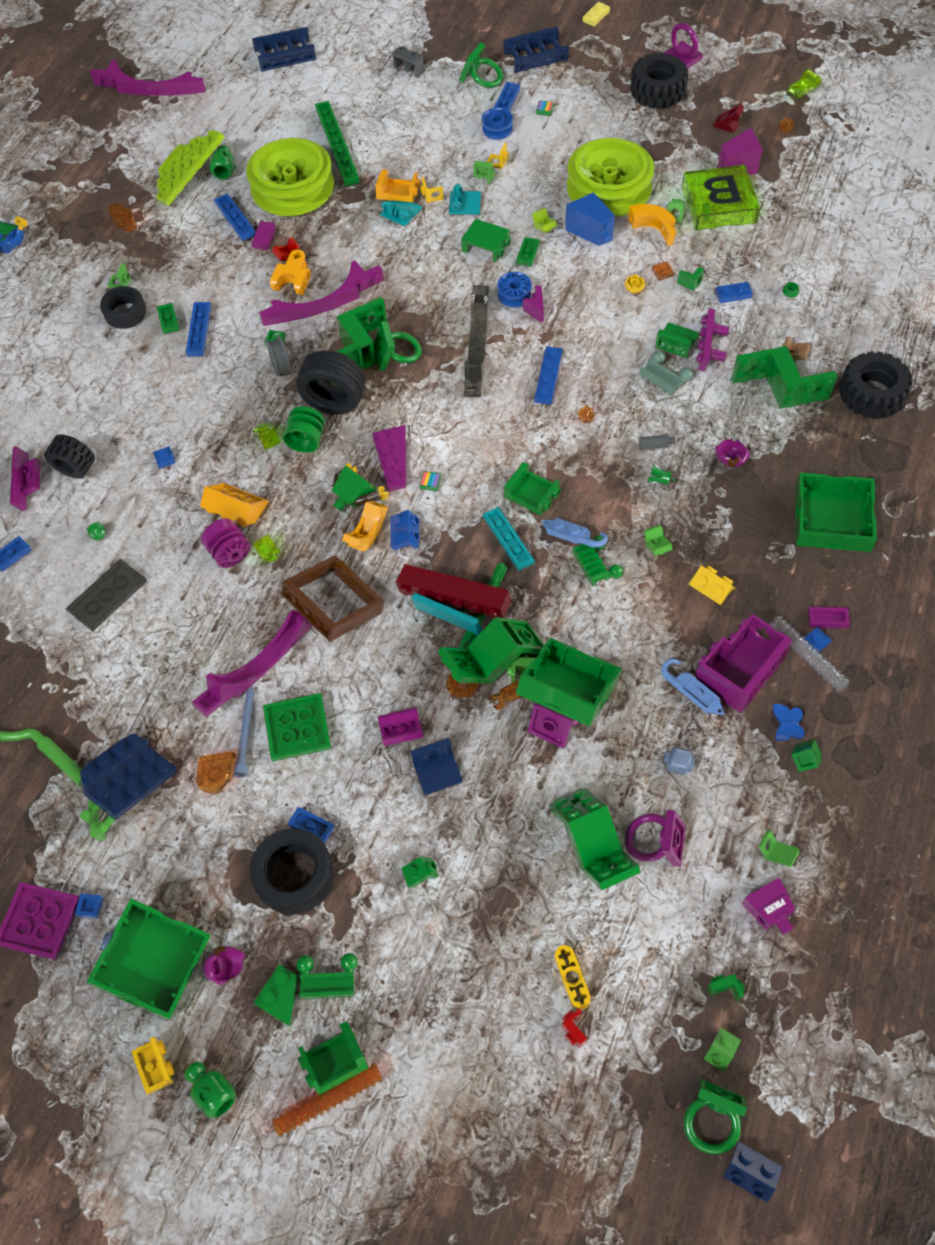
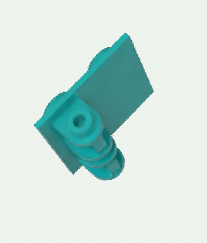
[449,184,481,215]
[379,201,423,227]

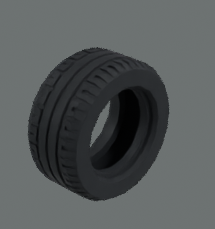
[296,350,366,415]
[250,828,334,915]

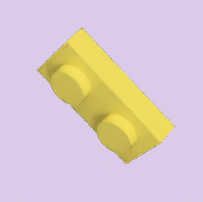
[583,2,610,27]

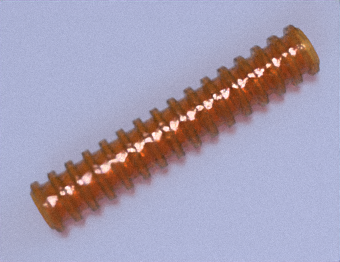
[272,1063,382,1138]

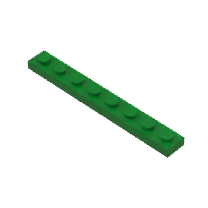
[315,101,360,186]

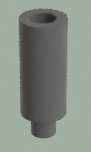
[639,435,675,450]

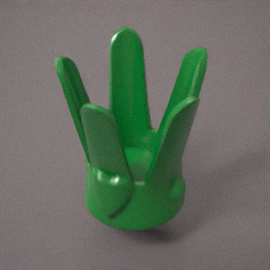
[647,464,675,486]

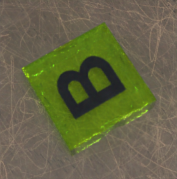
[681,165,760,231]

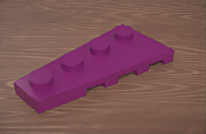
[372,425,406,492]

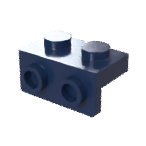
[723,1141,783,1202]

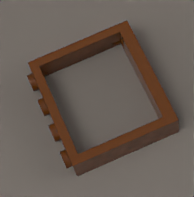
[281,555,384,642]

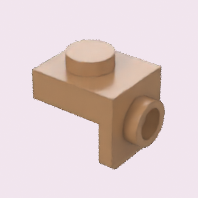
[782,337,811,360]

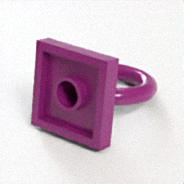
[664,23,703,69]
[528,703,579,749]
[625,810,686,867]

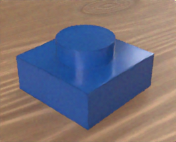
[153,446,176,469]
[802,627,832,655]
[75,894,104,919]

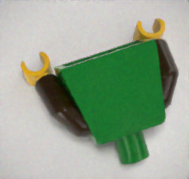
[332,463,389,512]

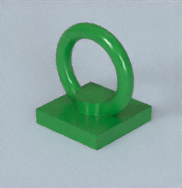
[459,42,503,88]
[373,321,422,371]
[683,1078,747,1155]

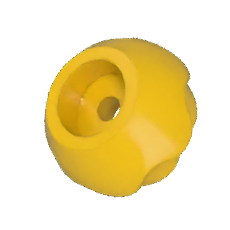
[625,274,645,294]

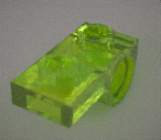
[788,69,821,98]

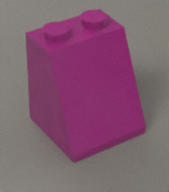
[716,128,762,178]

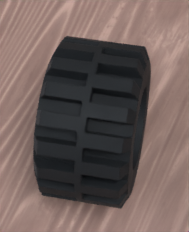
[44,434,95,479]

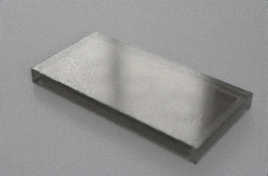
[65,559,147,632]

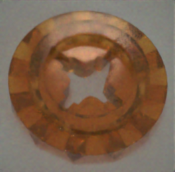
[446,673,477,699]

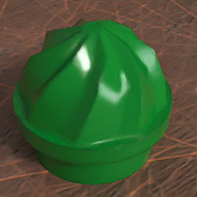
[87,522,106,541]

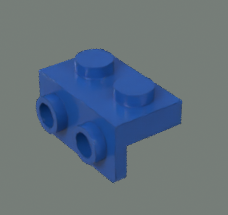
[390,510,420,550]

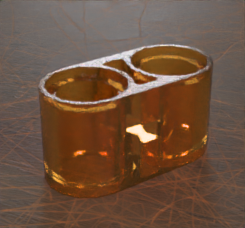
[108,203,137,232]

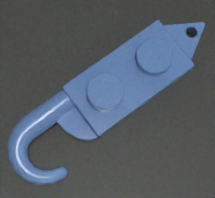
[542,518,608,548]
[661,658,725,716]

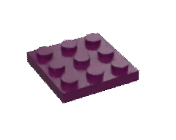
[0,882,79,961]

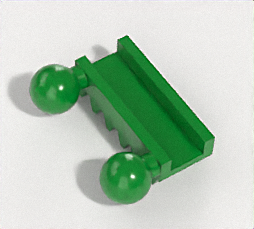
[572,536,623,587]
[296,953,358,1000]

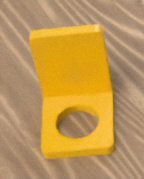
[487,143,509,169]
[420,177,444,203]

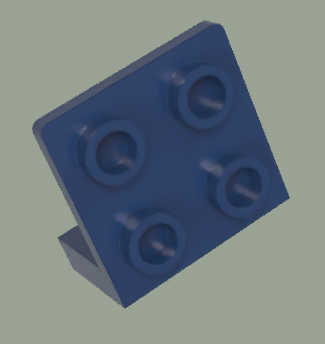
[410,738,463,796]

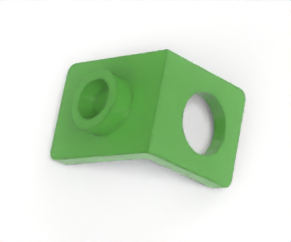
[667,199,684,222]
[107,263,130,288]
[759,830,800,867]

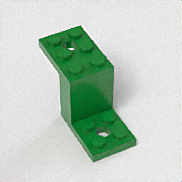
[330,297,387,384]
[731,346,837,409]
[438,617,544,684]
[549,788,641,891]

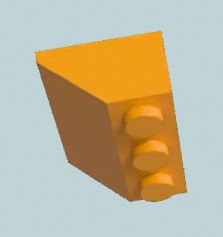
[200,482,269,527]

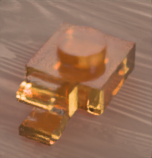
[489,681,521,710]

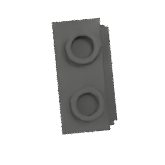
[392,46,425,78]

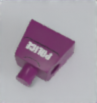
[742,878,795,936]

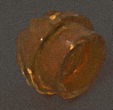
[778,117,795,134]
[577,405,595,423]

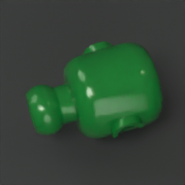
[210,145,236,180]
[184,1061,236,1119]

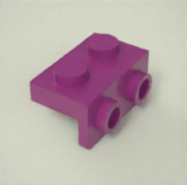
[378,708,423,746]

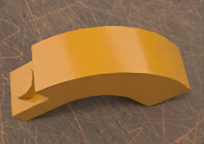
[628,204,676,246]
[342,501,388,552]

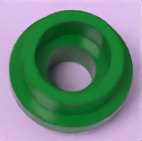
[782,282,799,298]

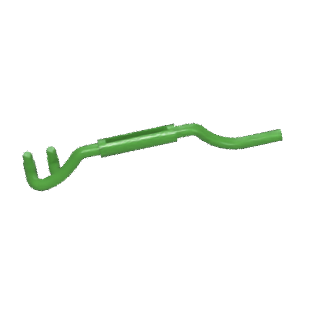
[0,728,116,842]

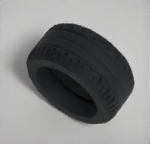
[100,286,146,329]

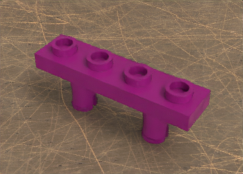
[696,308,729,371]

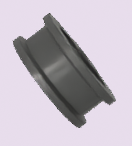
[265,336,292,377]

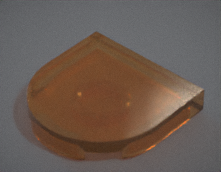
[196,751,236,795]

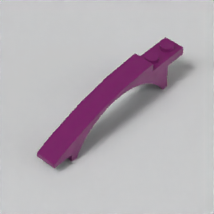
[90,60,206,96]
[259,260,384,326]
[192,609,312,717]

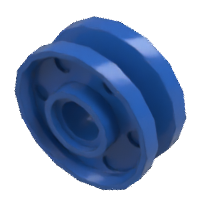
[482,107,513,140]
[498,272,532,308]

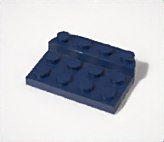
[80,734,177,820]

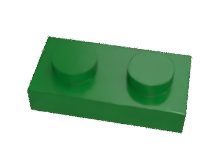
[516,237,540,267]
[156,303,180,334]

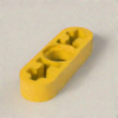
[554,945,590,1010]

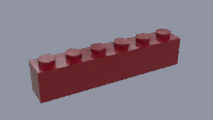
[396,564,511,618]

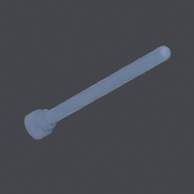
[231,688,254,778]

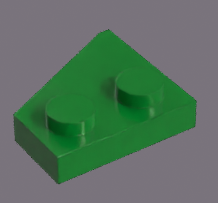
[254,965,298,1027]

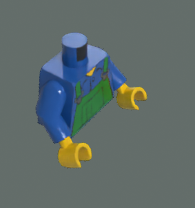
[0,216,28,254]

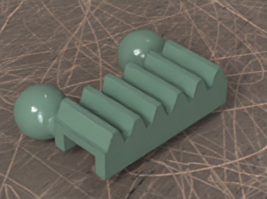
[640,350,693,396]

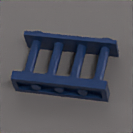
[503,26,569,73]
[252,27,316,72]

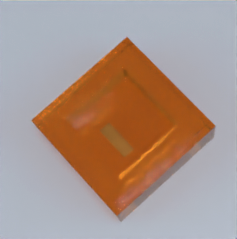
[652,261,674,281]

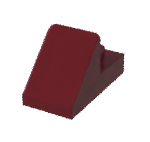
[713,103,744,133]

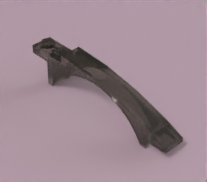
[464,285,489,397]

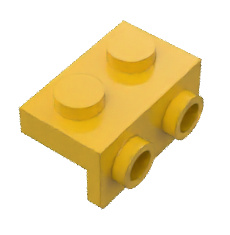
[689,565,736,605]
[131,1036,175,1095]

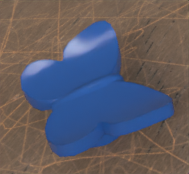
[773,704,805,741]

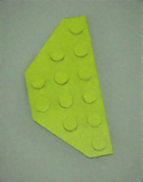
[156,130,225,206]

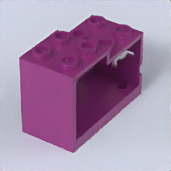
[695,614,793,713]

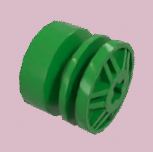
[282,406,325,453]

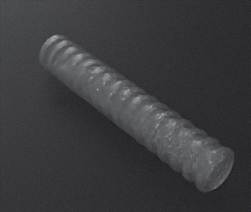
[769,616,850,693]

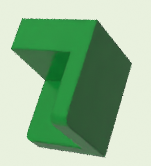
[677,267,704,291]
[791,739,822,772]

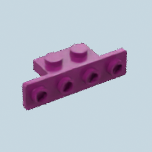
[10,446,41,511]

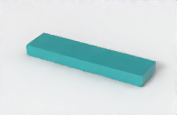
[483,507,535,571]
[411,593,482,635]

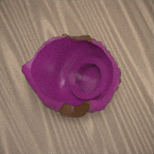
[715,439,750,467]
[203,946,245,985]

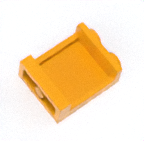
[375,169,421,202]

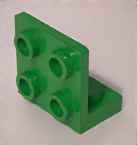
[655,322,699,358]

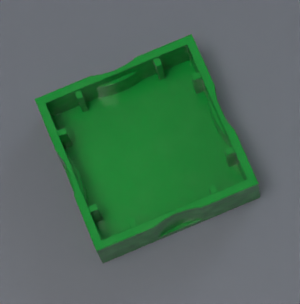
[795,472,877,552]
[516,638,622,726]
[87,898,211,1021]

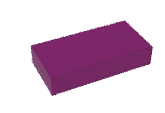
[251,221,276,250]
[808,607,850,628]

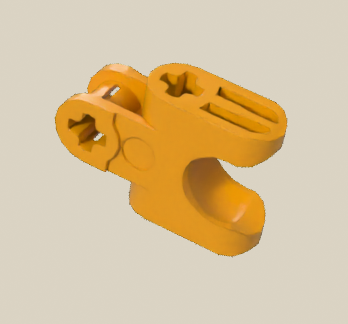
[270,250,311,295]

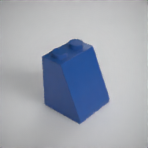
[565,192,615,246]

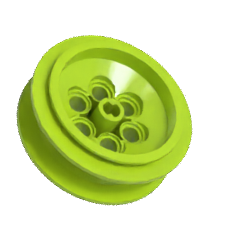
[246,138,334,216]
[567,138,654,217]

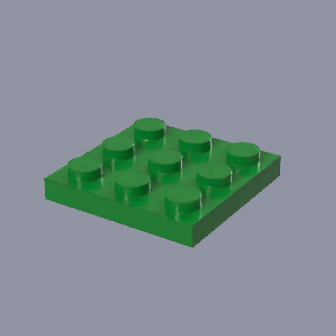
[263,693,332,762]

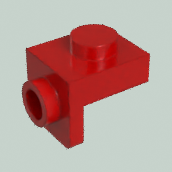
[272,238,300,261]
[561,1008,587,1049]

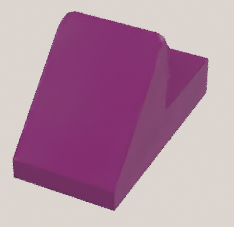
[523,286,544,322]

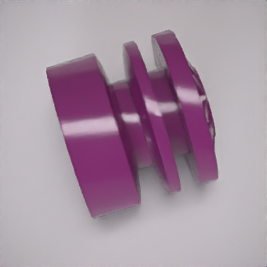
[201,518,251,568]

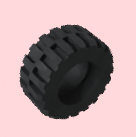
[630,53,688,109]
[839,351,913,419]

